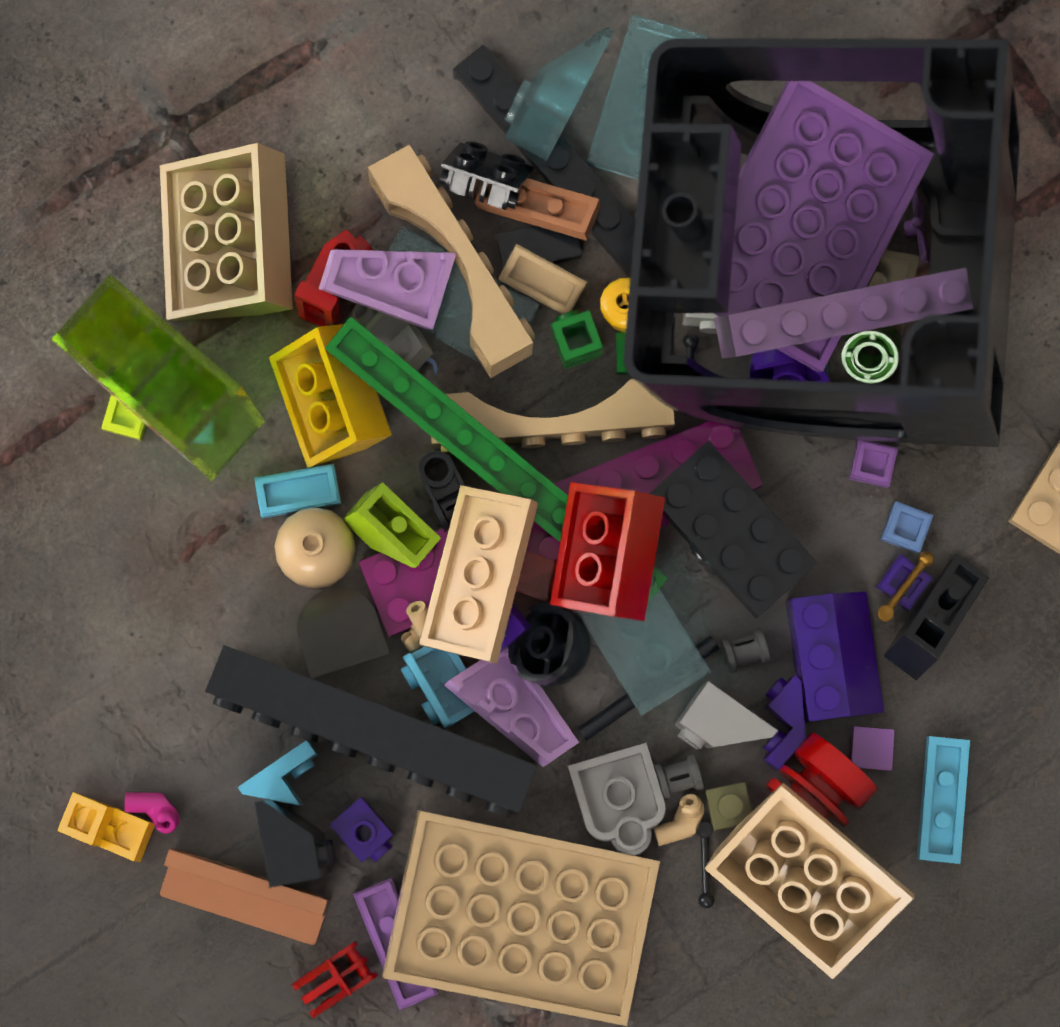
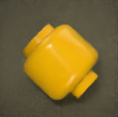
[600,278,630,333]

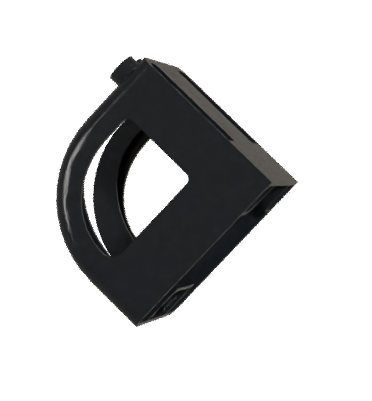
[624,38,1020,447]

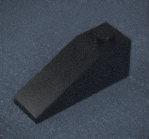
[884,554,989,680]

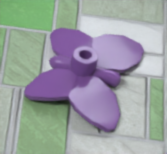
[904,189,930,263]

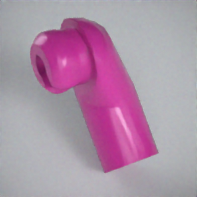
[124,792,180,834]

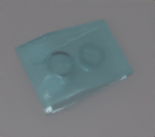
[504,27,615,161]

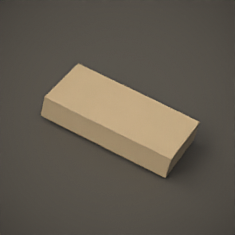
[497,244,587,314]

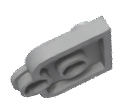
[568,743,665,856]

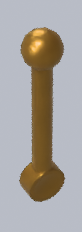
[877,551,934,622]

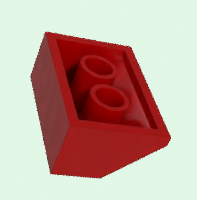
[550,482,666,621]

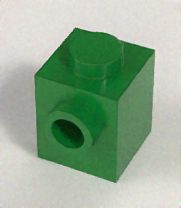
[550,310,603,370]

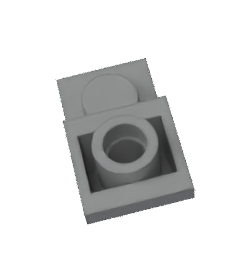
[347,304,433,371]

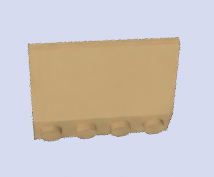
[160,143,293,321]
[705,783,914,979]

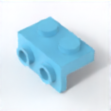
[400,646,475,730]

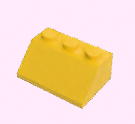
[269,324,392,468]

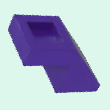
[762,675,806,770]

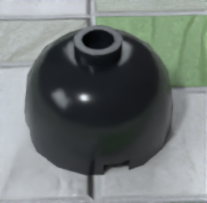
[508,602,591,687]

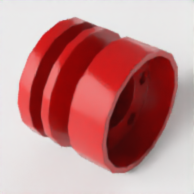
[765,732,878,827]

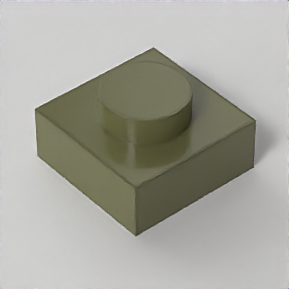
[704,782,752,831]

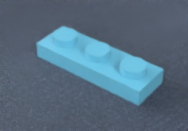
[916,736,970,864]

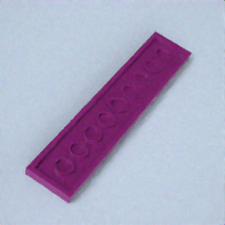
[359,421,763,638]

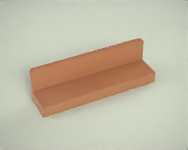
[160,848,331,945]

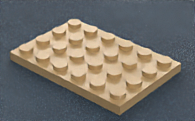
[382,810,660,1026]

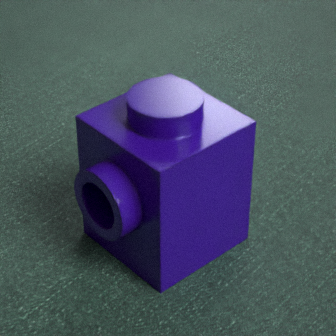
[329,797,395,863]

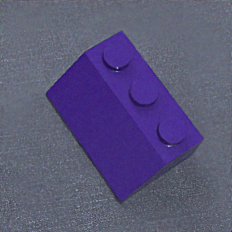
[786,592,884,723]

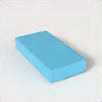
[254,464,342,519]

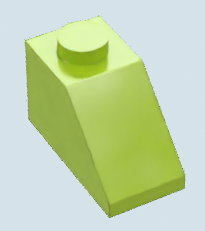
[342,482,441,568]

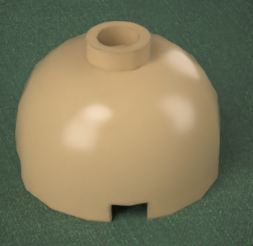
[274,507,356,589]

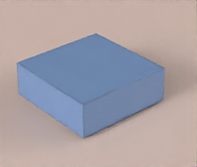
[880,501,934,554]

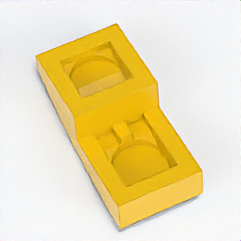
[57,792,155,862]

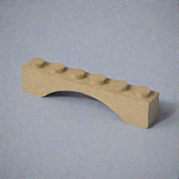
[368,144,535,378]
[431,379,675,455]

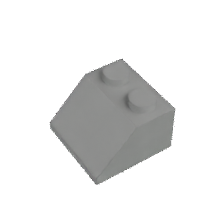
[674,681,778,750]

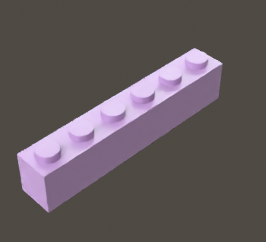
[714,268,974,359]

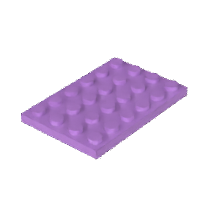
[713,81,934,372]

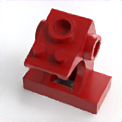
[294,229,373,327]

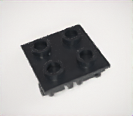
[439,141,534,211]

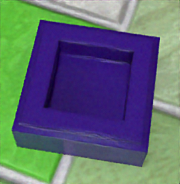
[875,554,933,611]

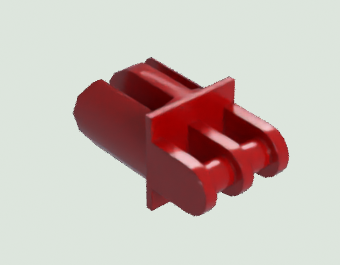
[291,940,378,1019]

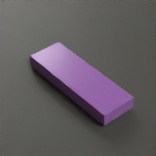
[353,877,438,1010]

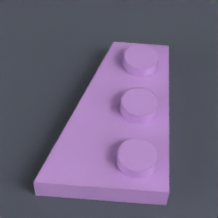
[319,250,456,330]
[444,648,579,767]

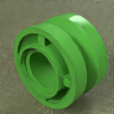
[842,326,901,383]

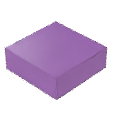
[849,440,898,488]
[850,726,895,771]

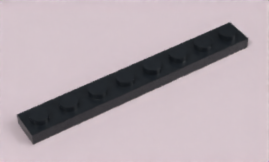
[453,45,635,278]

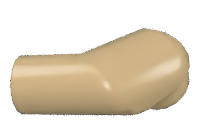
[401,601,428,653]

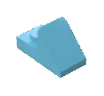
[238,740,319,805]

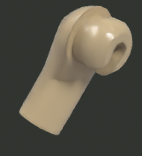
[653,794,704,846]

